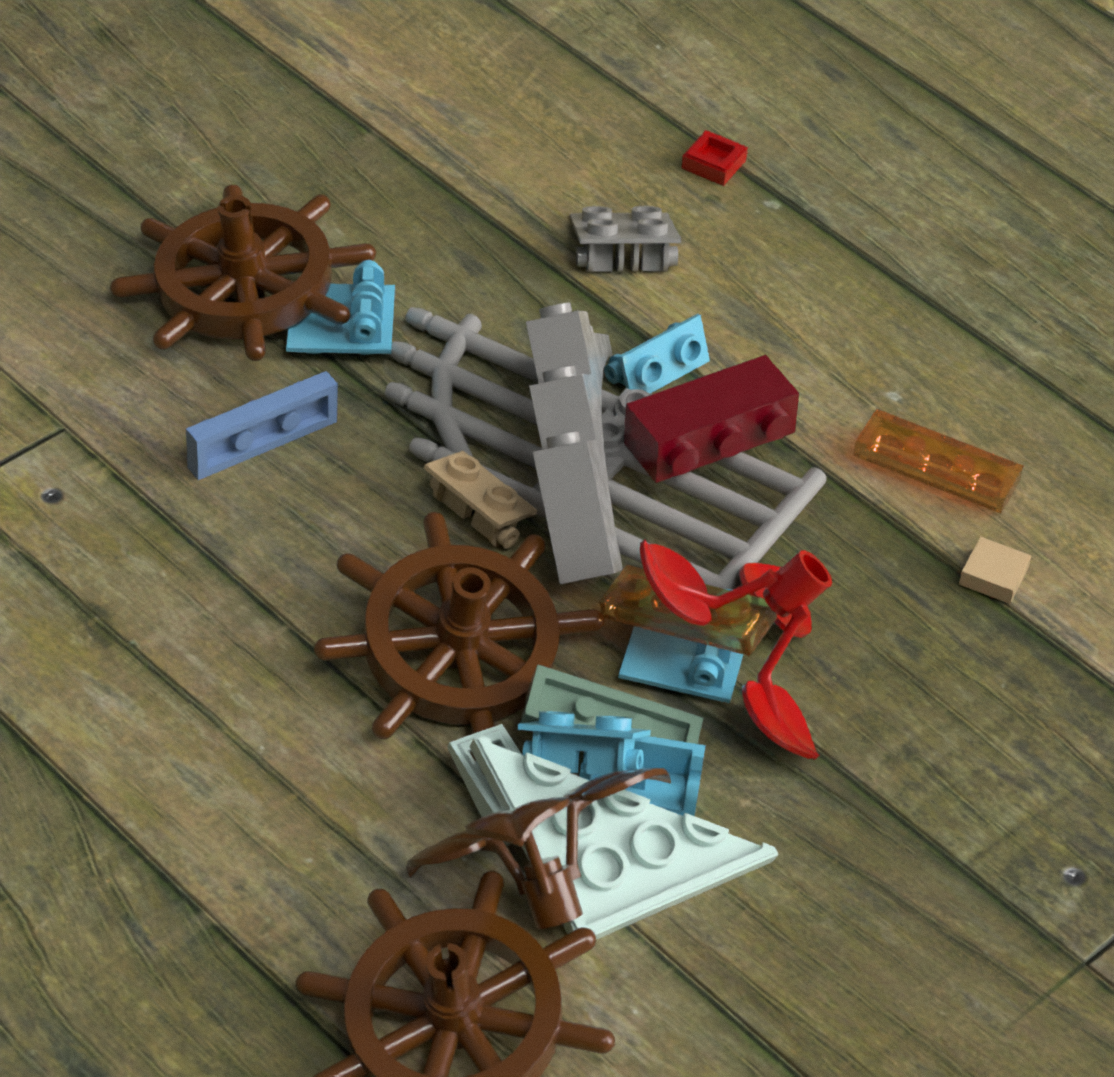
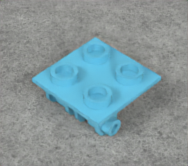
[286,260,395,355]
[618,589,753,703]

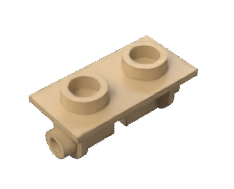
[423,451,537,548]

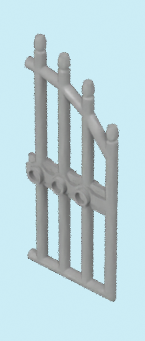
[385,307,827,595]

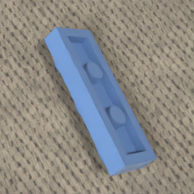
[186,371,338,480]

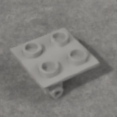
[569,206,681,272]

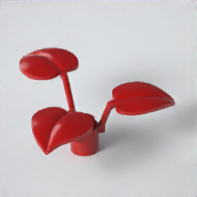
[640,539,832,760]

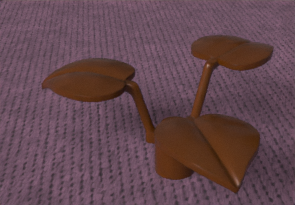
[406,768,671,929]

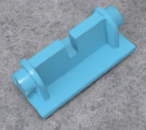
[604,314,710,394]
[518,711,651,775]

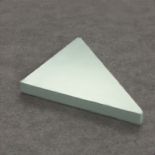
[469,735,779,940]

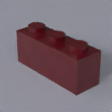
[624,354,799,483]

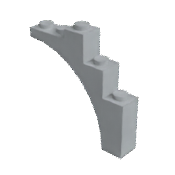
[526,303,623,584]

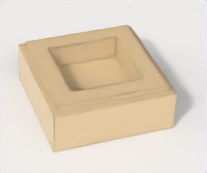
[959,536,1032,604]

